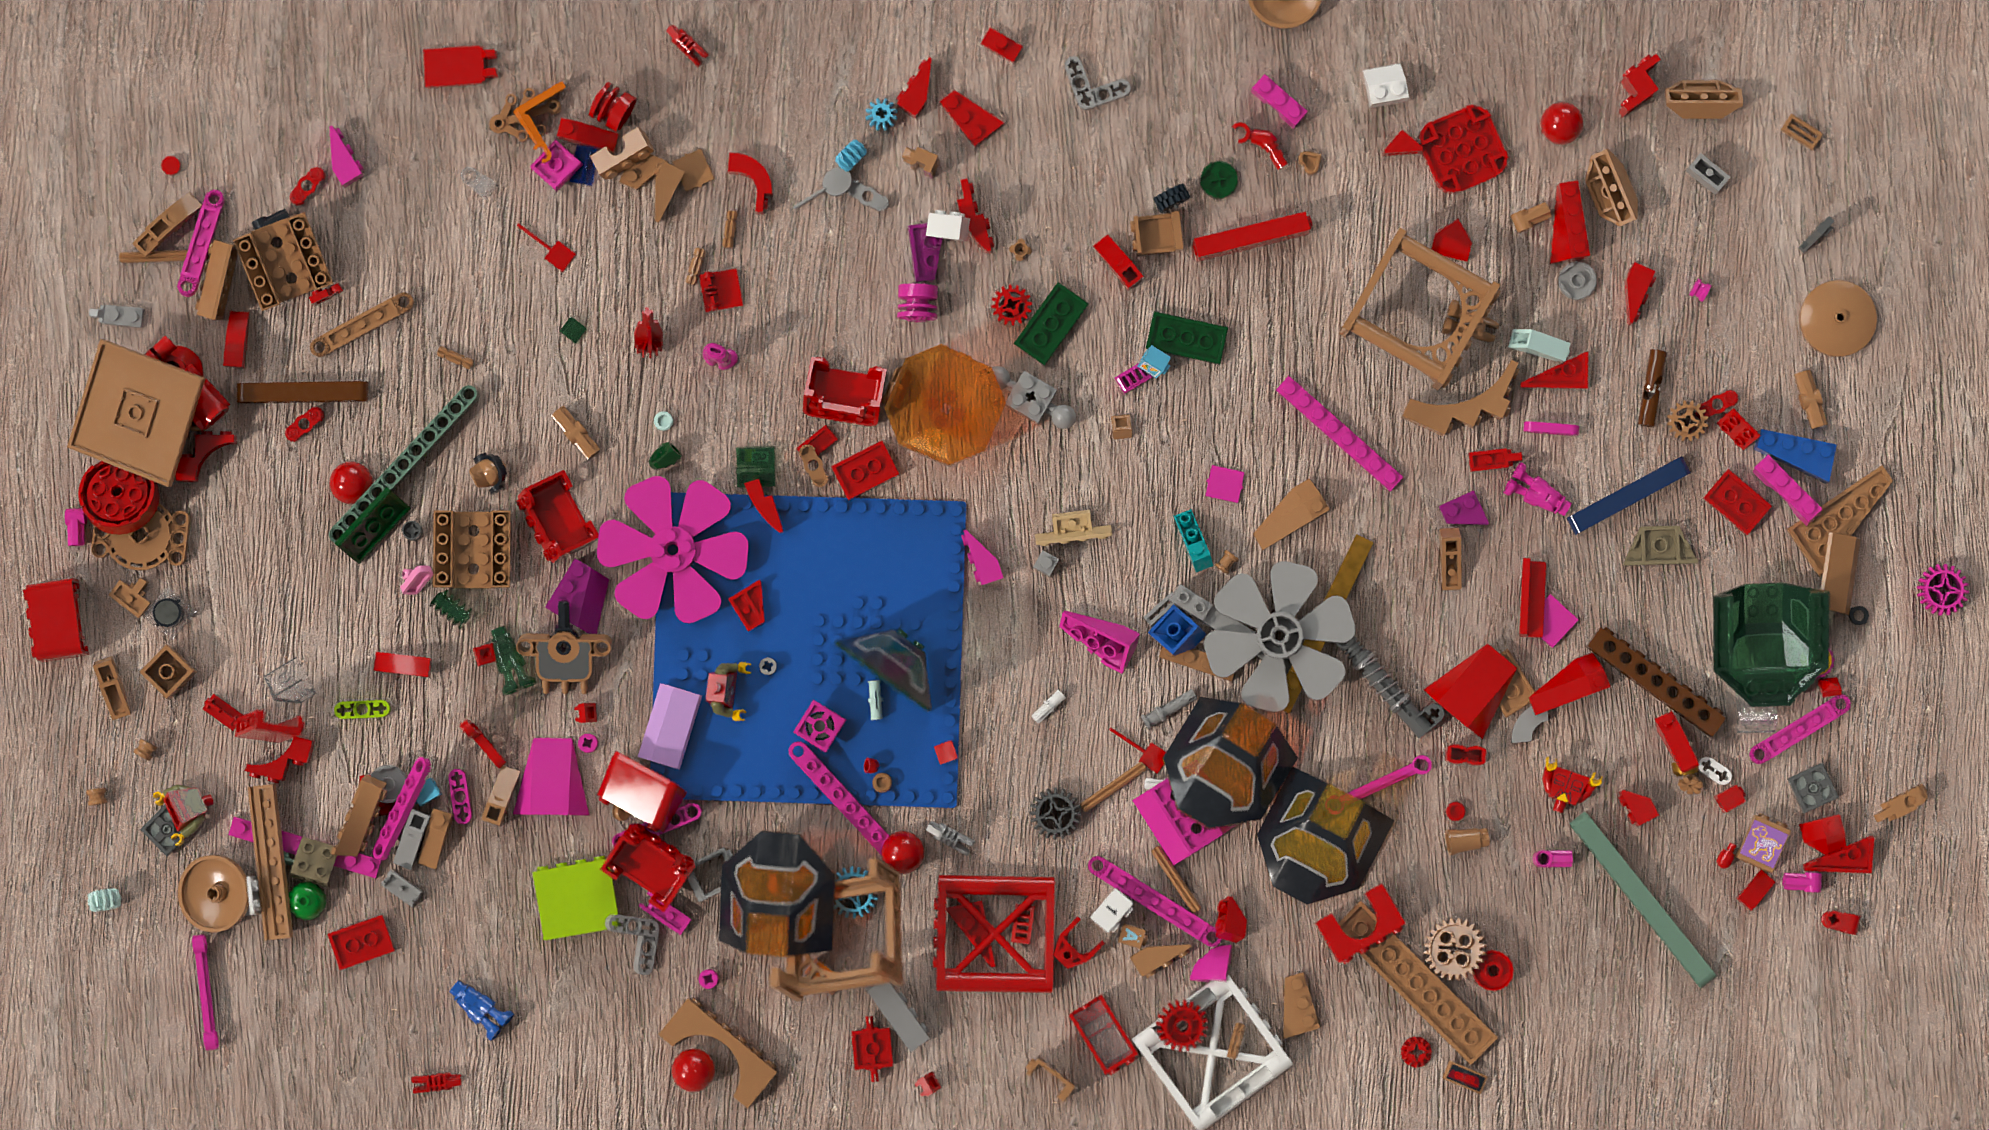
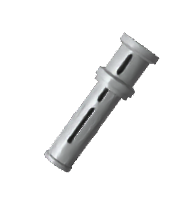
[1141,689,1197,730]

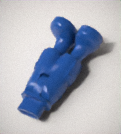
[449,980,515,1041]

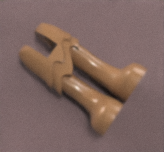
[1441,299,1500,342]

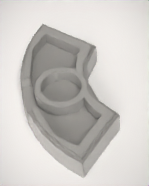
[1511,706,1549,743]

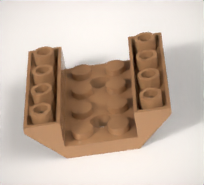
[233,212,334,311]
[433,511,511,589]

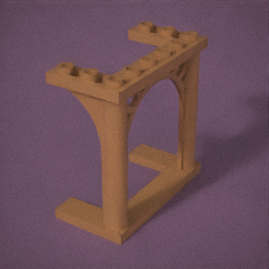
[1339,228,1501,390]
[768,857,903,1001]

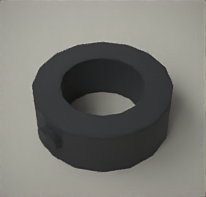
[1849,606,1869,625]

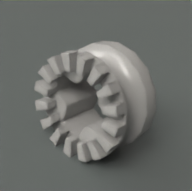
[759,658,777,675]

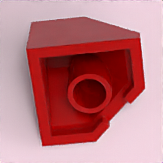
[1799,814,1846,855]

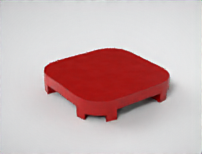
[1419,104,1508,194]

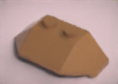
[1665,80,1743,119]
[1585,149,1638,227]

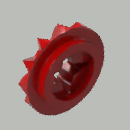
[1401,1037,1432,1068]

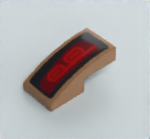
[1442,1060,1488,1094]

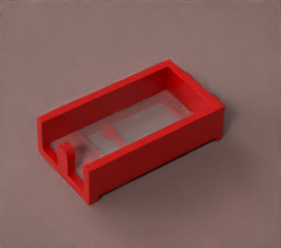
[1068,994,1138,1076]

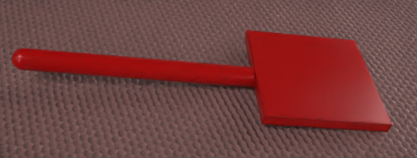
[517,223,576,272]
[1109,728,1166,774]

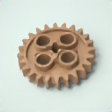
[1424,918,1487,981]

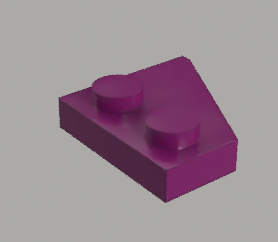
[1438,490,1489,525]

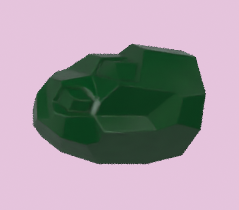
[648,442,683,470]

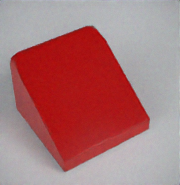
[934,740,958,765]

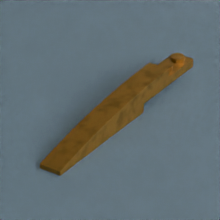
[1283,534,1374,714]

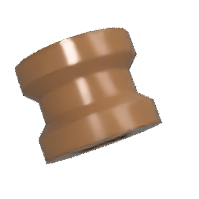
[133,739,157,761]
[86,788,107,806]

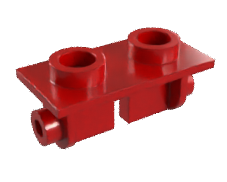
[202,693,243,731]

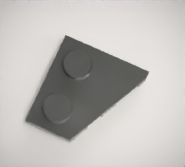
[1798,216,1834,253]

